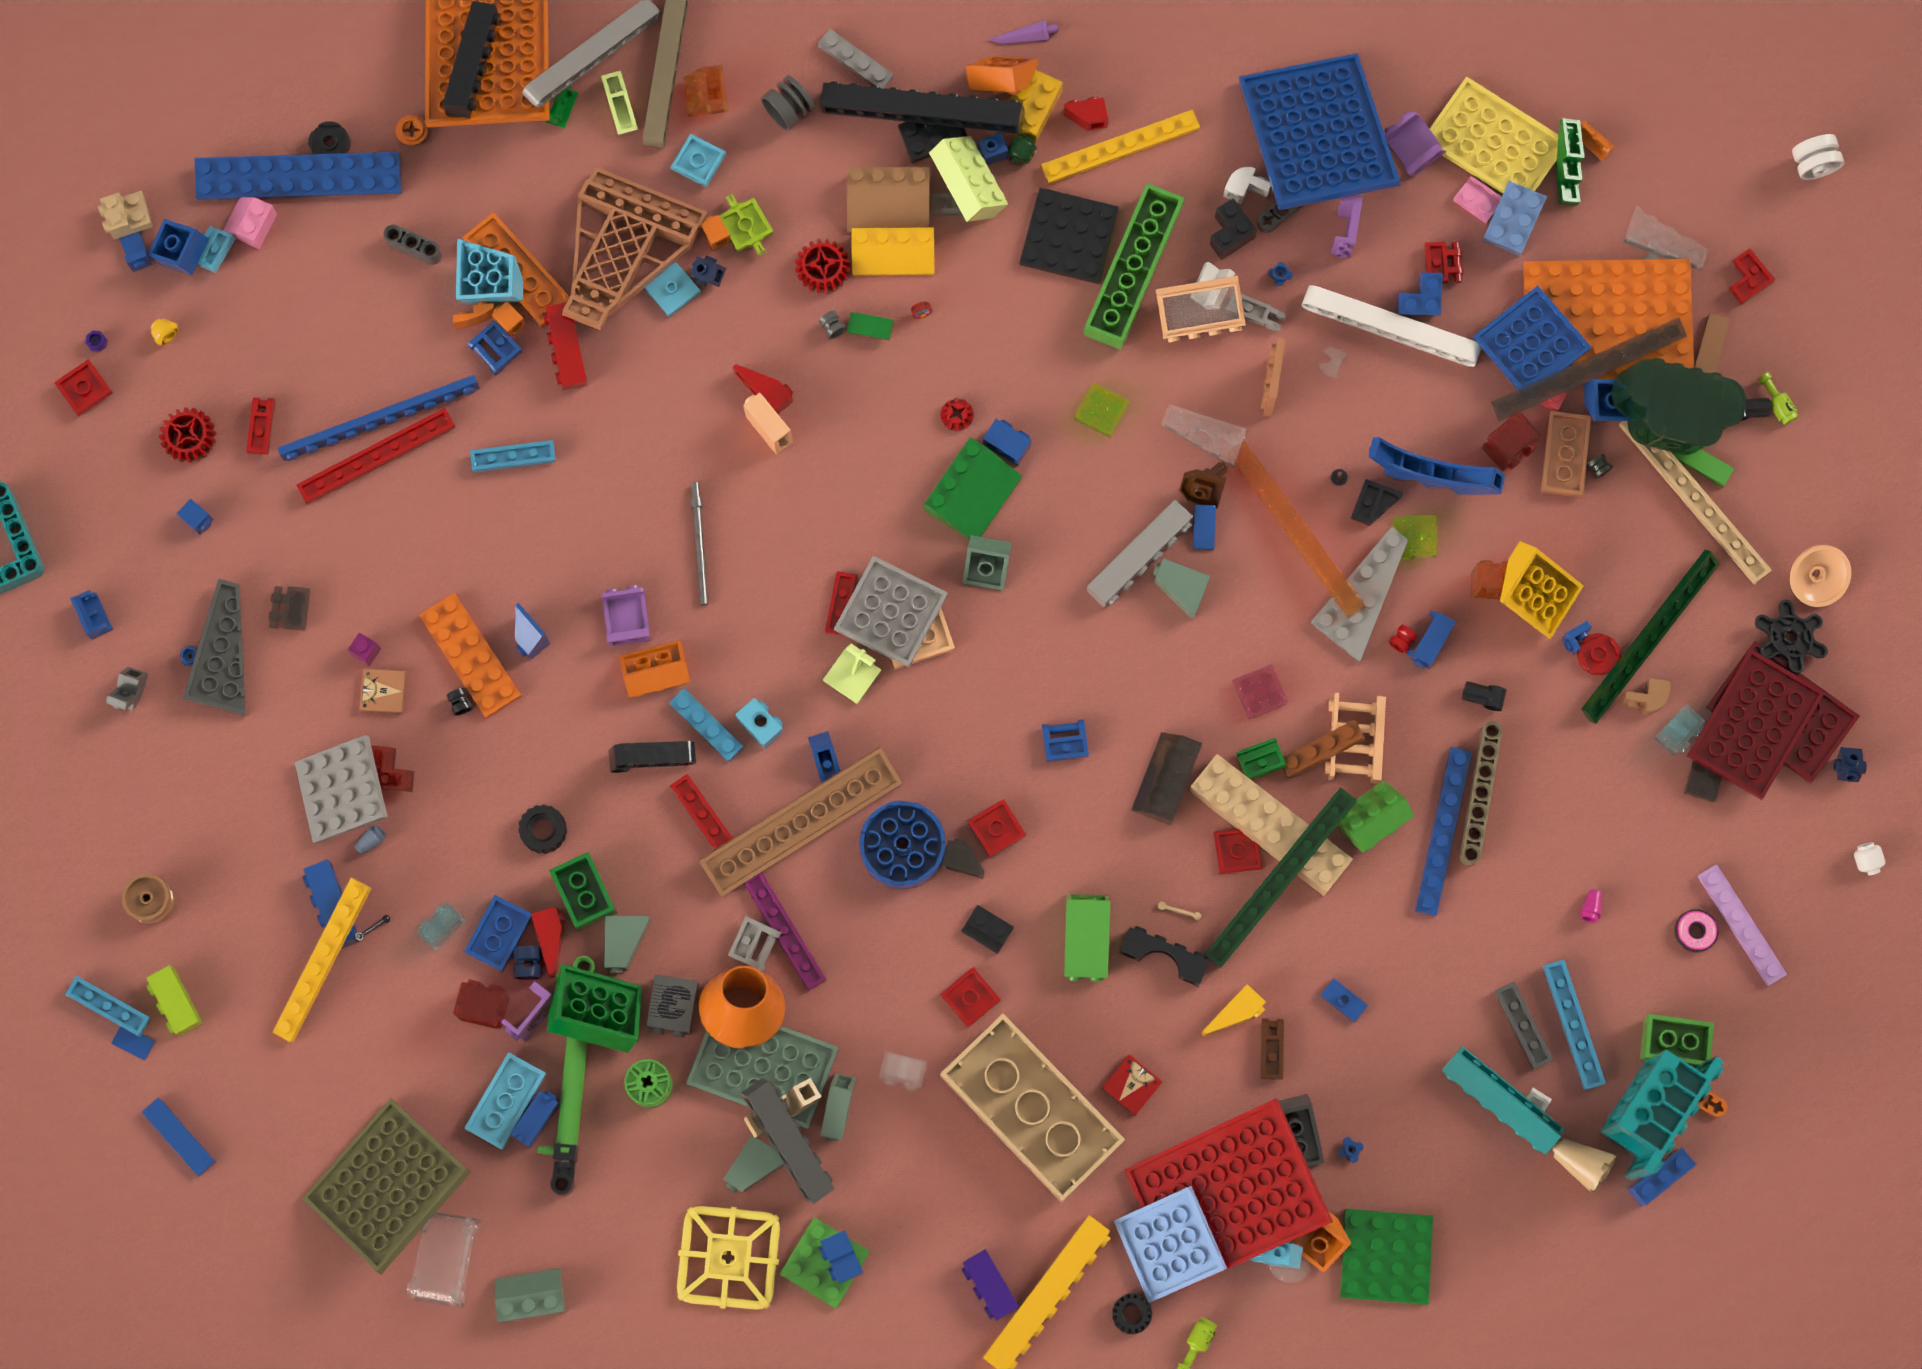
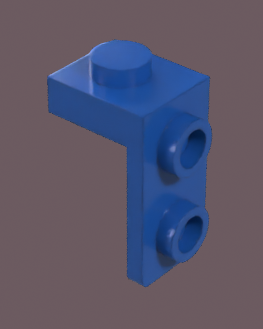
[119,232,152,272]

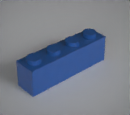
[302,859,357,949]

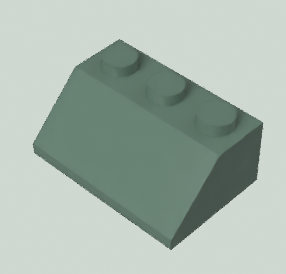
[495,1268,567,1323]

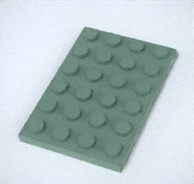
[686,1026,839,1129]

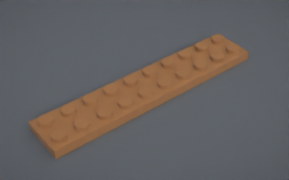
[699,746,902,897]

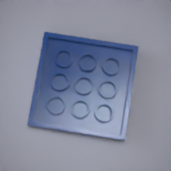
[1473,285,1592,400]

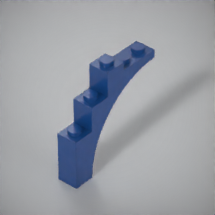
[1369,437,1505,495]

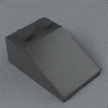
[1279,1094,1325,1167]

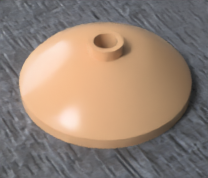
[1790,545,1851,607]

